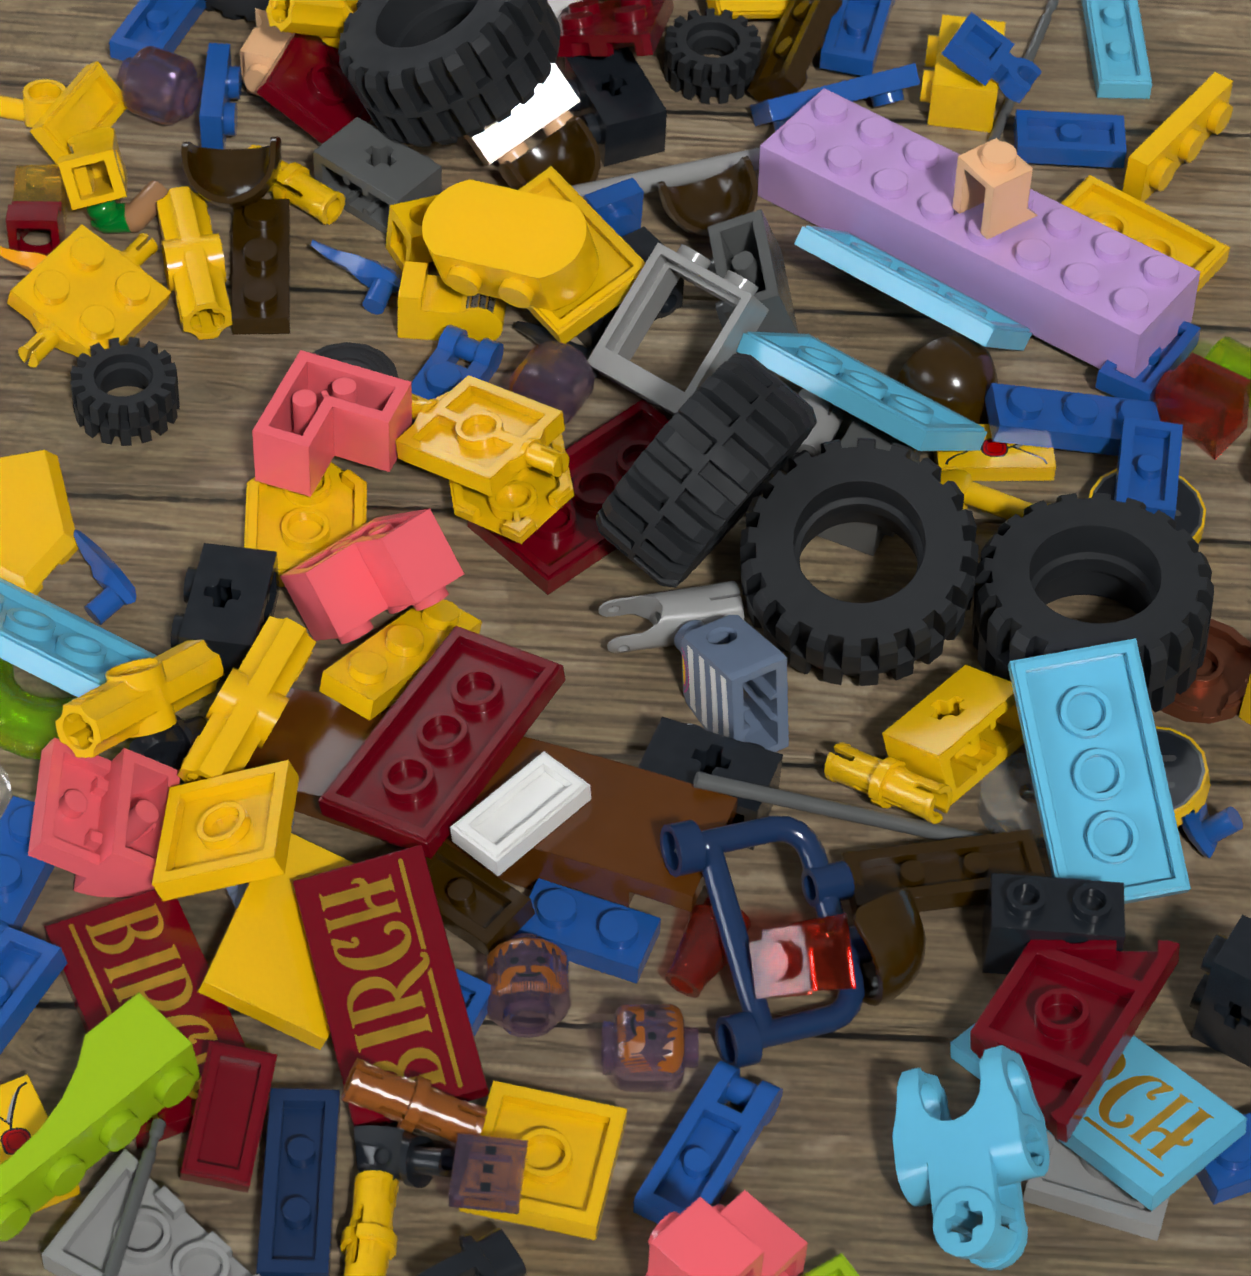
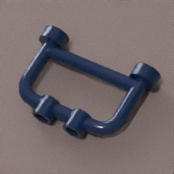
[660,816,872,1068]

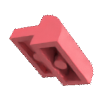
[28,737,180,898]

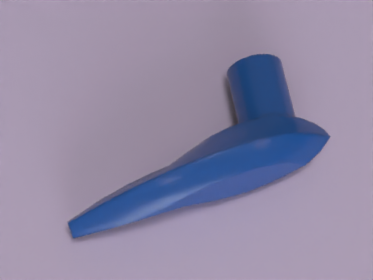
[311,240,402,315]
[73,530,136,625]
[1181,802,1243,858]

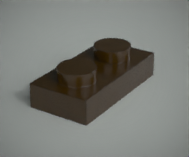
[426,842,535,956]

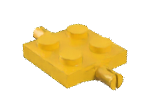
[7,224,171,368]
[395,375,569,497]

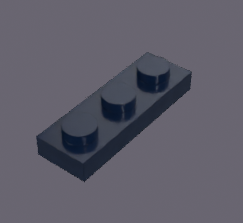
[256,1088,341,1276]

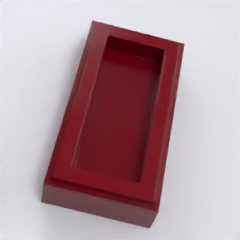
[180,1041,278,1193]

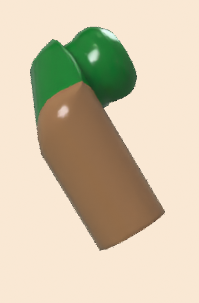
[86,180,168,234]

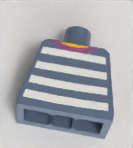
[674,615,789,752]

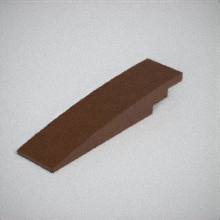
[244,688,738,912]

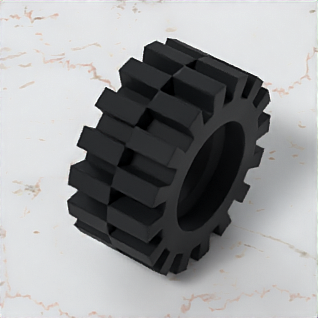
[663,8,761,104]
[70,337,180,446]

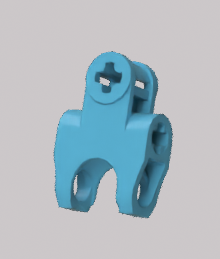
[892,1045,1050,1270]

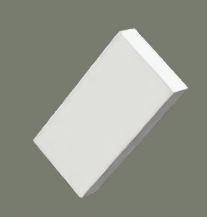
[450,751,591,876]

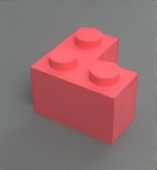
[252,350,412,497]
[280,508,464,644]
[646,1190,808,1276]

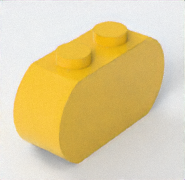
[422,179,599,311]

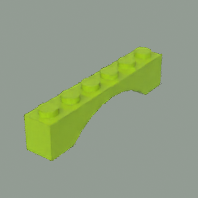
[0,993,201,1242]

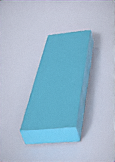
[1081,0,1152,99]

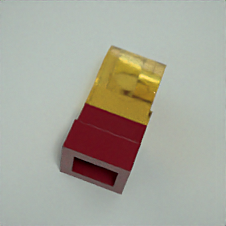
[5,164,67,255]

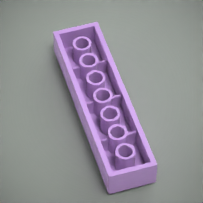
[758,88,1200,378]

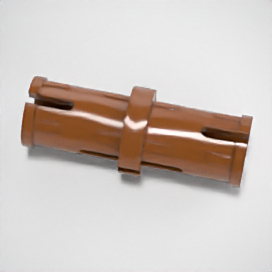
[341,1058,488,1150]

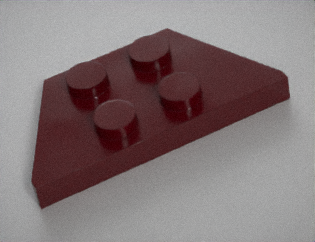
[557,0,674,57]
[970,940,1180,1143]

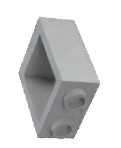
[586,242,769,416]

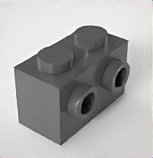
[708,209,799,333]

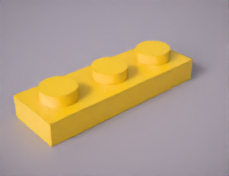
[1122,72,1233,202]
[319,599,482,721]

